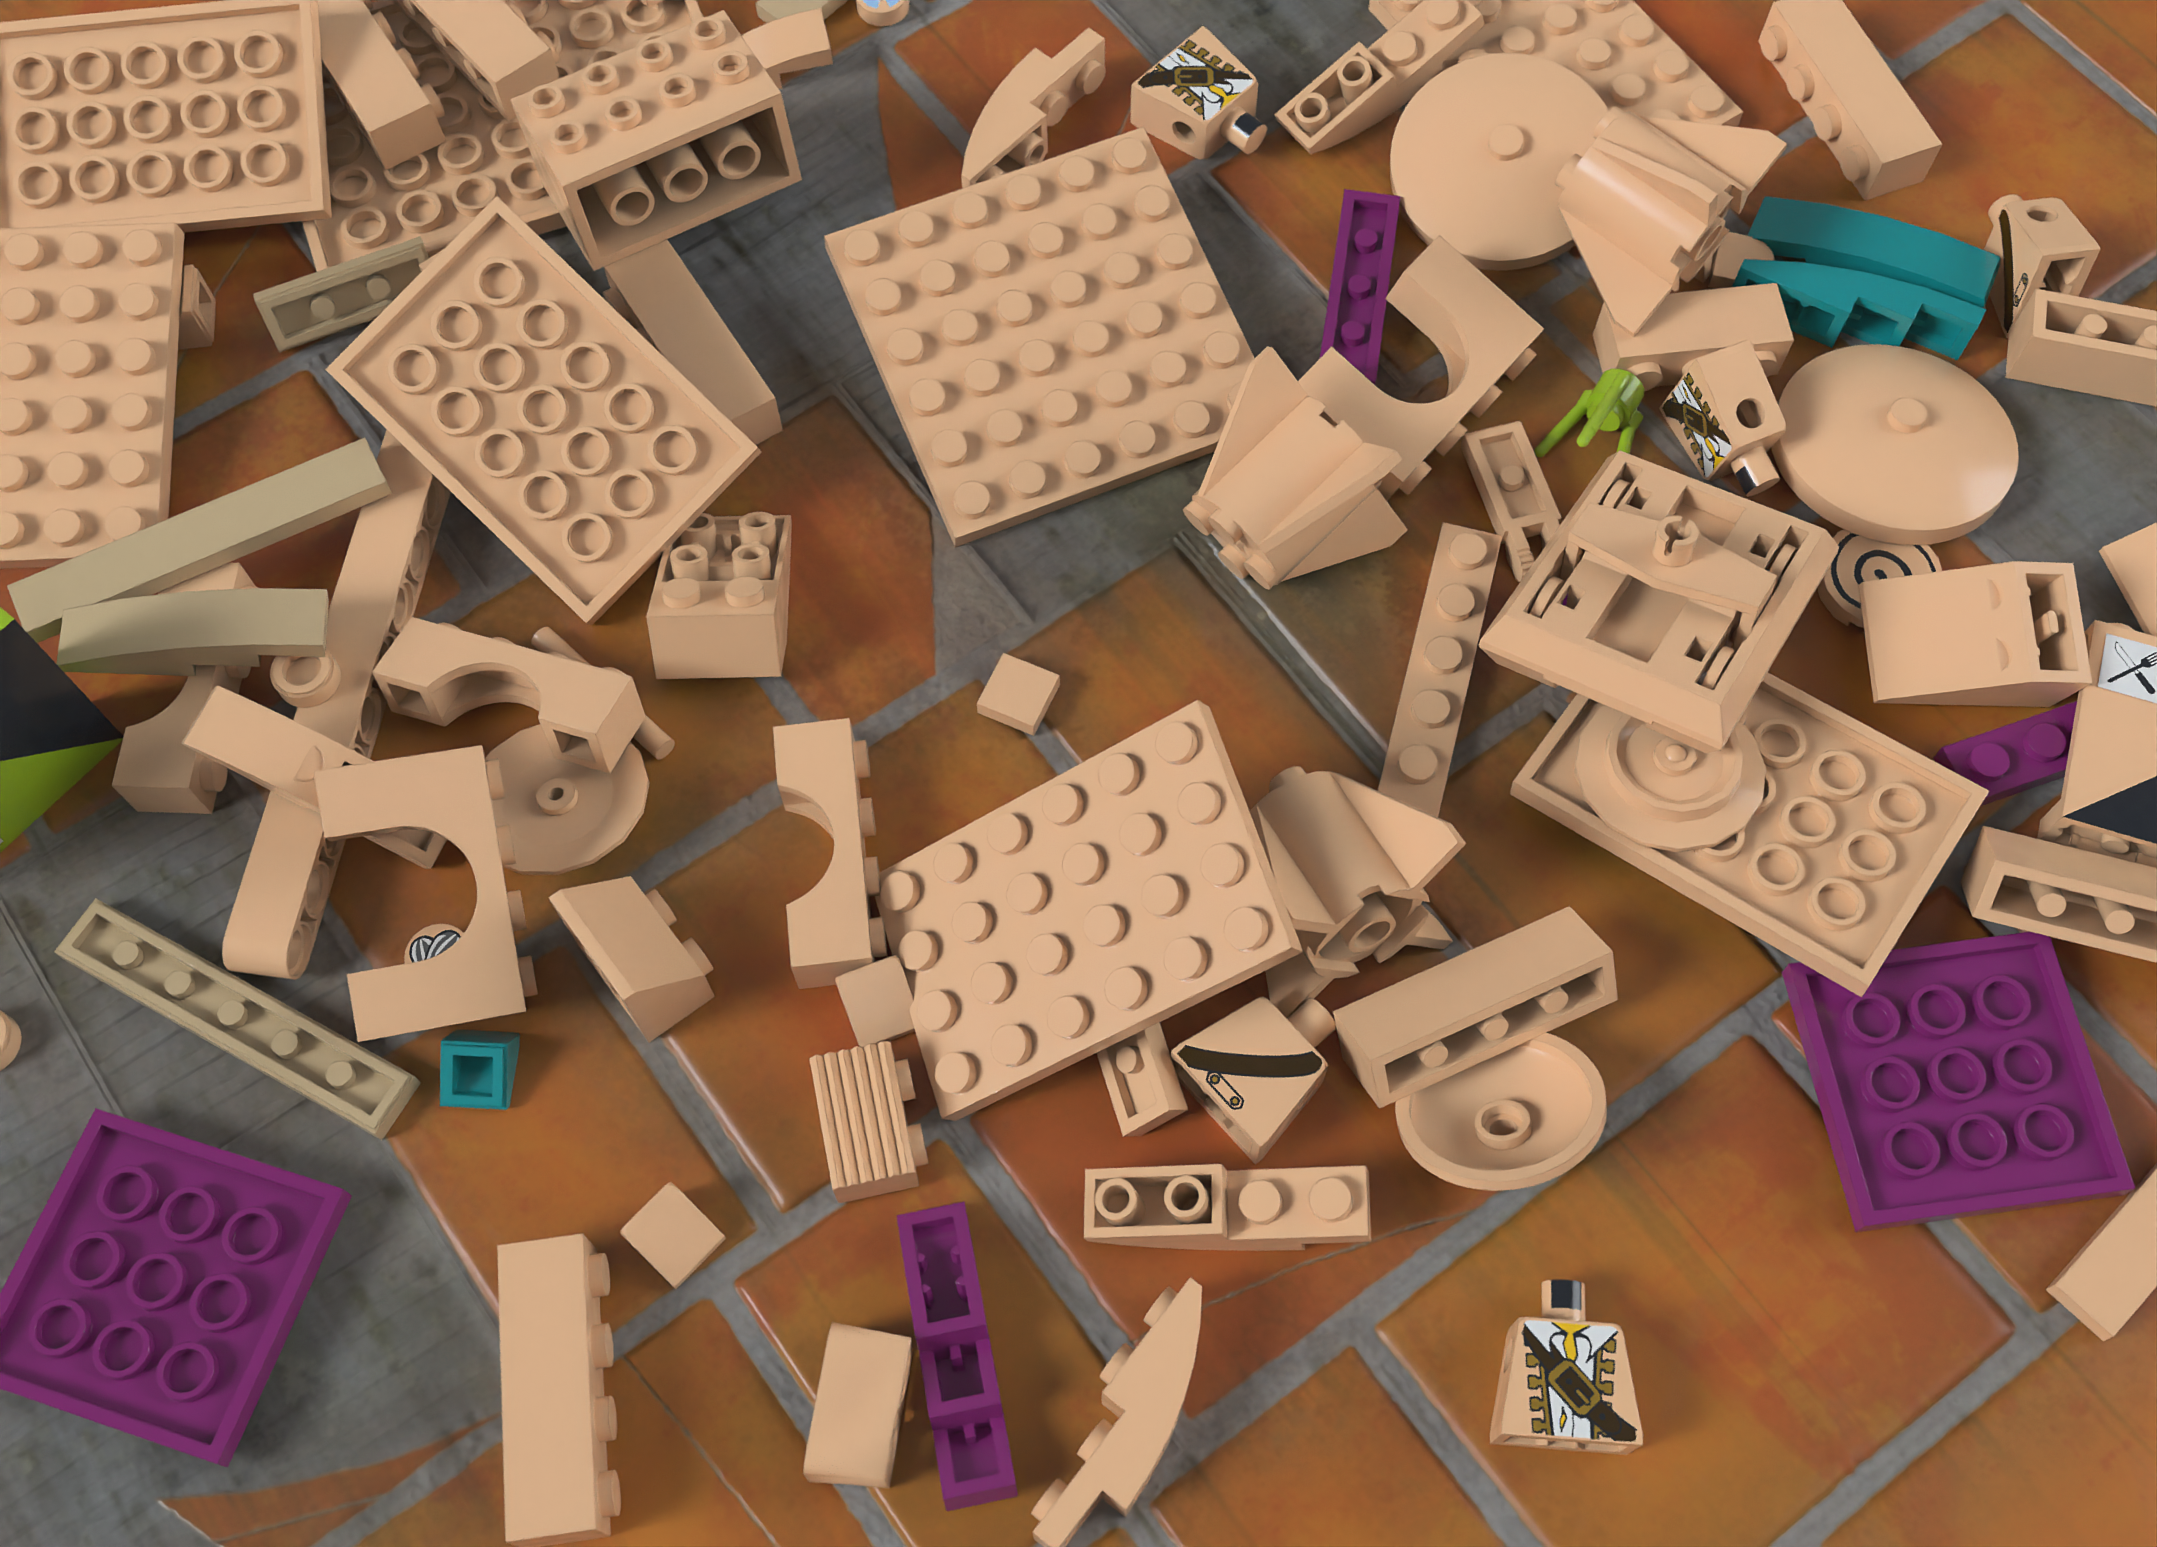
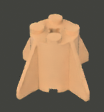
[1555,106,1787,337]
[1183,346,1408,590]
[1249,766,1466,1018]

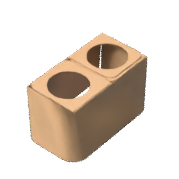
[804,1322,913,1488]

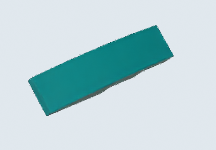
[1747,196,2000,308]
[1732,259,1986,361]

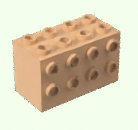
[510,10,802,271]

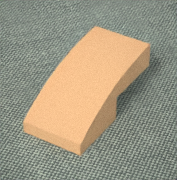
[741,8,833,89]

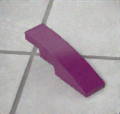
[896,1202,1018,1511]

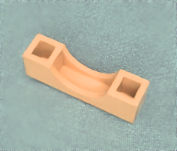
[112,563,258,814]
[372,617,646,774]
[773,718,887,989]

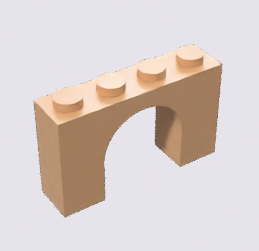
[1298,235,1544,501]
[314,745,538,1042]

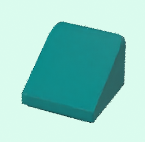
[440,1030,520,1110]

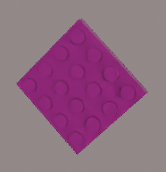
[1782,932,2136,1232]
[0,1108,352,1468]

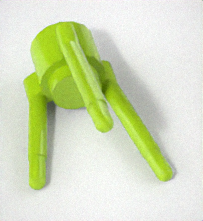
[1534,369,1645,457]

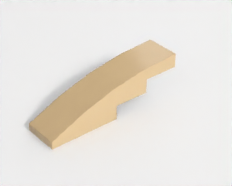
[56,588,329,676]

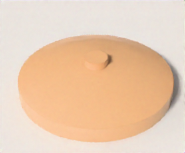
[1390,53,1608,270]
[1772,344,2019,545]

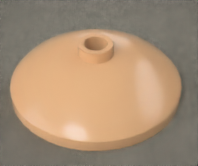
[1395,1033,1607,1191]

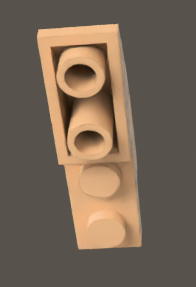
[1275,0,1484,154]
[961,28,1106,188]
[181,685,447,869]
[1084,1164,1371,1251]
[1031,1277,1202,1547]

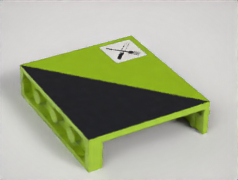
[0,607,123,853]

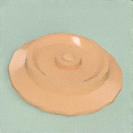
[1575,705,1766,852]
[485,724,650,875]

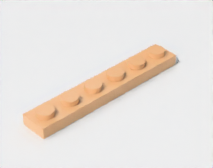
[1377,522,1502,817]

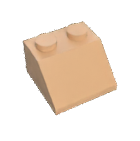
[549,876,715,1043]

